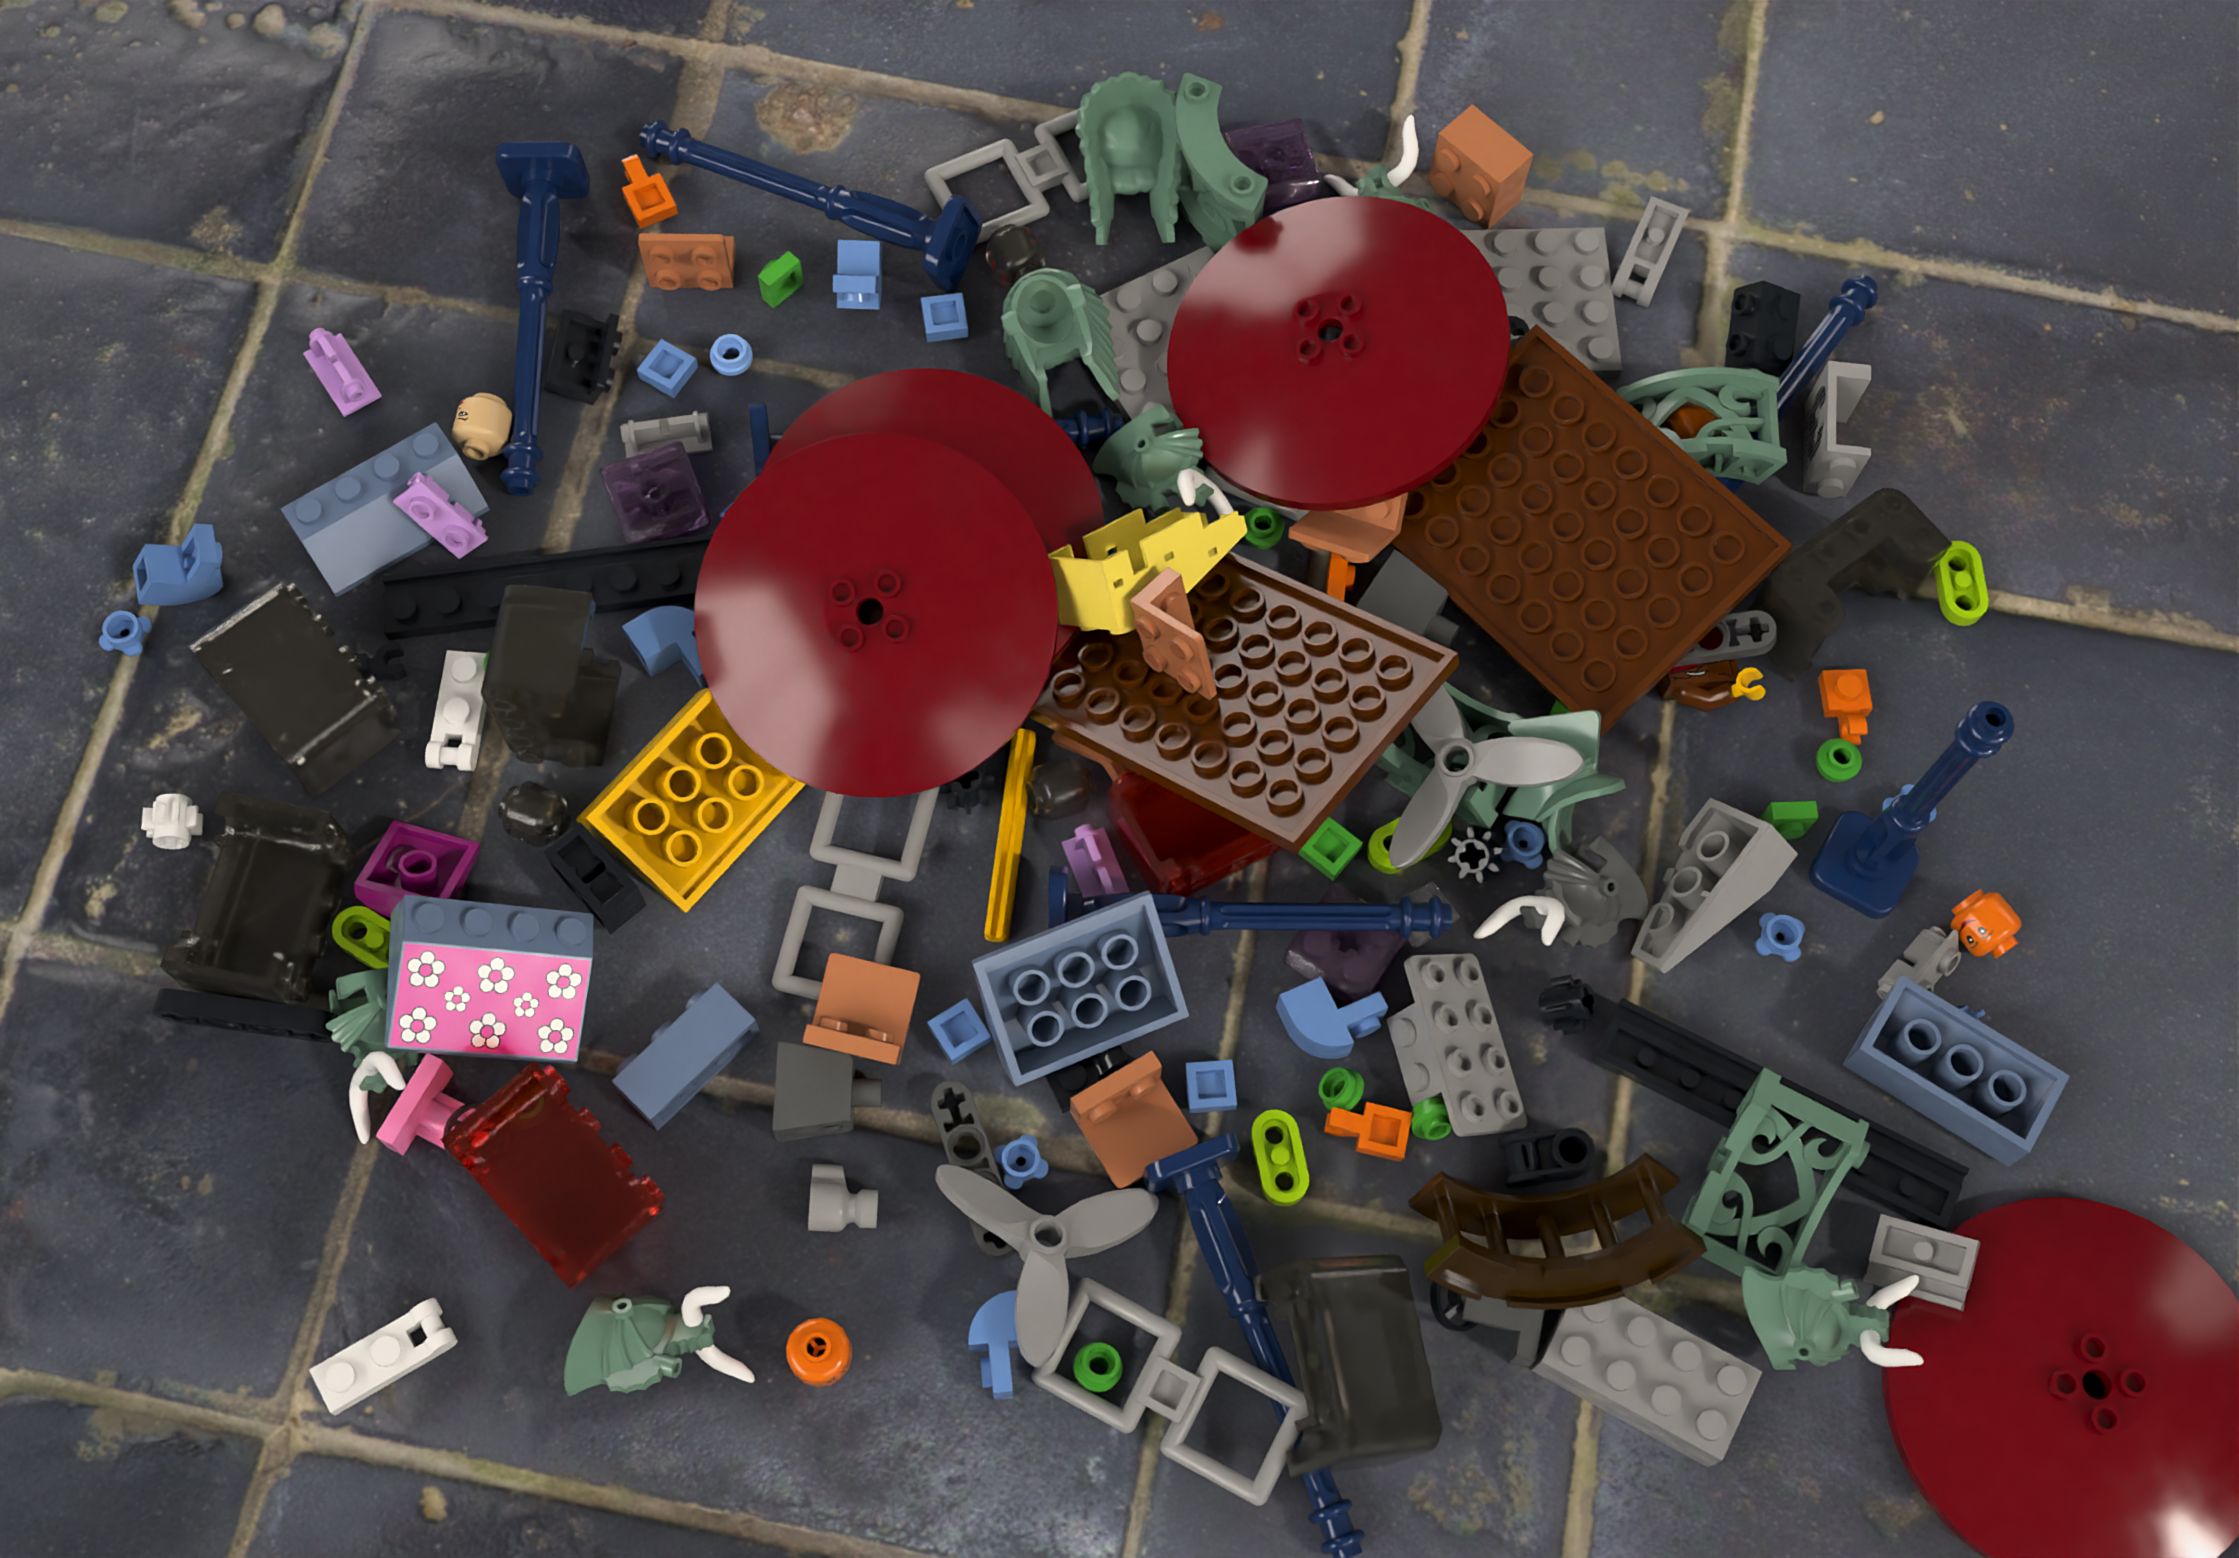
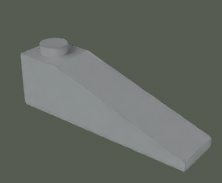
[1630,797,1798,974]

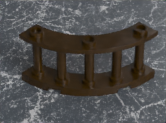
[1408,1152,1707,1310]

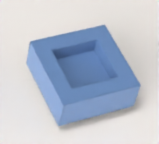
[921,292,969,342]
[637,339,698,398]
[927,998,992,1065]
[1185,1059,1237,1113]

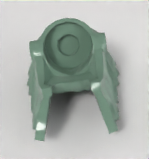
[1075,71,1182,245]
[1001,268,1121,418]

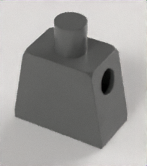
[1355,549,1460,648]
[772,1042,883,1142]

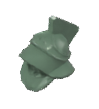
[1502,710,1626,855]

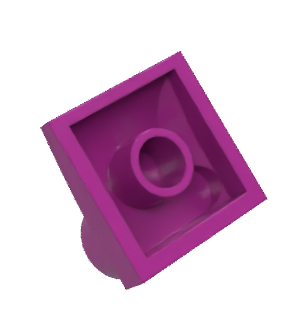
[354,820,480,918]

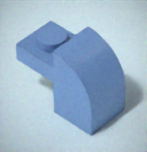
[833,240,883,310]
[133,523,223,606]
[622,606,708,689]
[1276,977,1388,1059]
[968,1290,1019,1400]

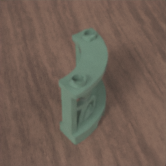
[1175,73,1268,252]
[1616,367,1787,485]
[1375,681,1524,829]
[1681,1068,1870,1277]

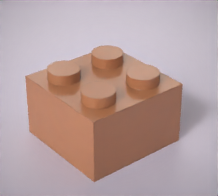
[1427,104,1534,230]

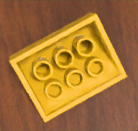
[576,687,806,913]

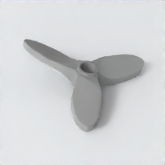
[1389,684,1585,869]
[935,1164,1159,1367]

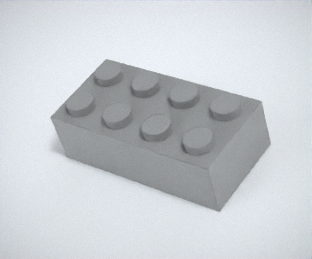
[1531,1297,1762,1467]

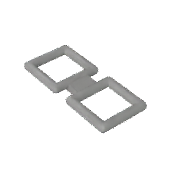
[924,109,1090,244]
[772,787,940,1000]
[1032,1278,1313,1506]

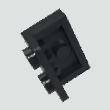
[1724,280,1801,377]
[544,309,623,405]

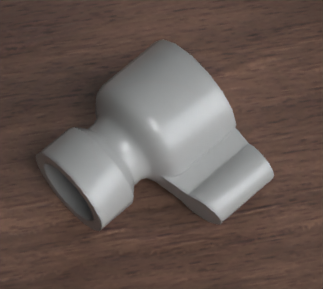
[808,1164,878,1232]

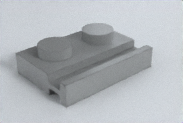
[1863,1214,1980,1311]

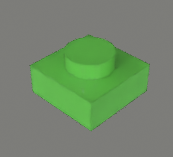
[758,251,804,309]
[1759,801,1819,840]
[1297,817,1363,881]

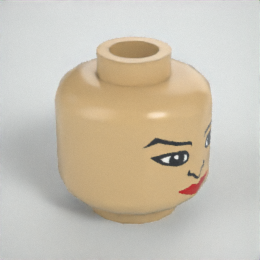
[451,393,513,460]

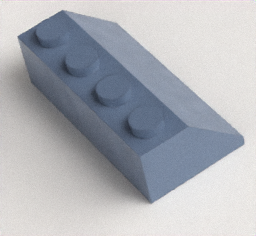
[280,422,490,597]
[1842,974,2070,1167]

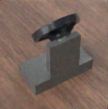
[1430,1280,1544,1368]

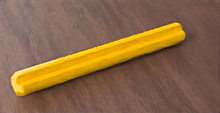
[984,728,1036,943]

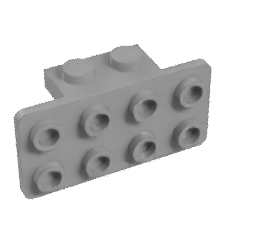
[1386,953,1527,1137]

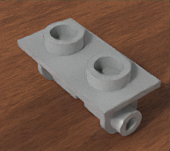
[620,411,713,463]
[1876,926,1961,1000]

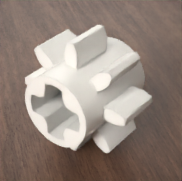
[141,794,203,849]

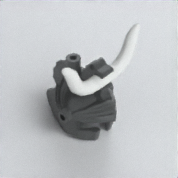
[1473,834,1648,950]

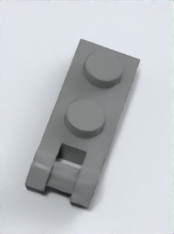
[1611,196,1690,308]

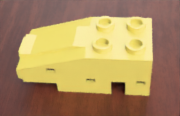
[1048,507,1247,635]

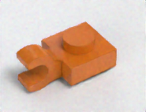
[621,154,678,229]
[1818,669,1873,745]
[1324,1102,1412,1162]

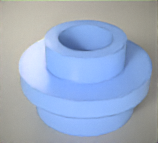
[710,334,753,376]

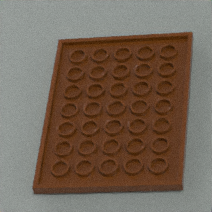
[1389,324,1793,738]
[1028,551,1459,854]

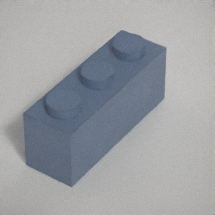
[612,982,761,1131]

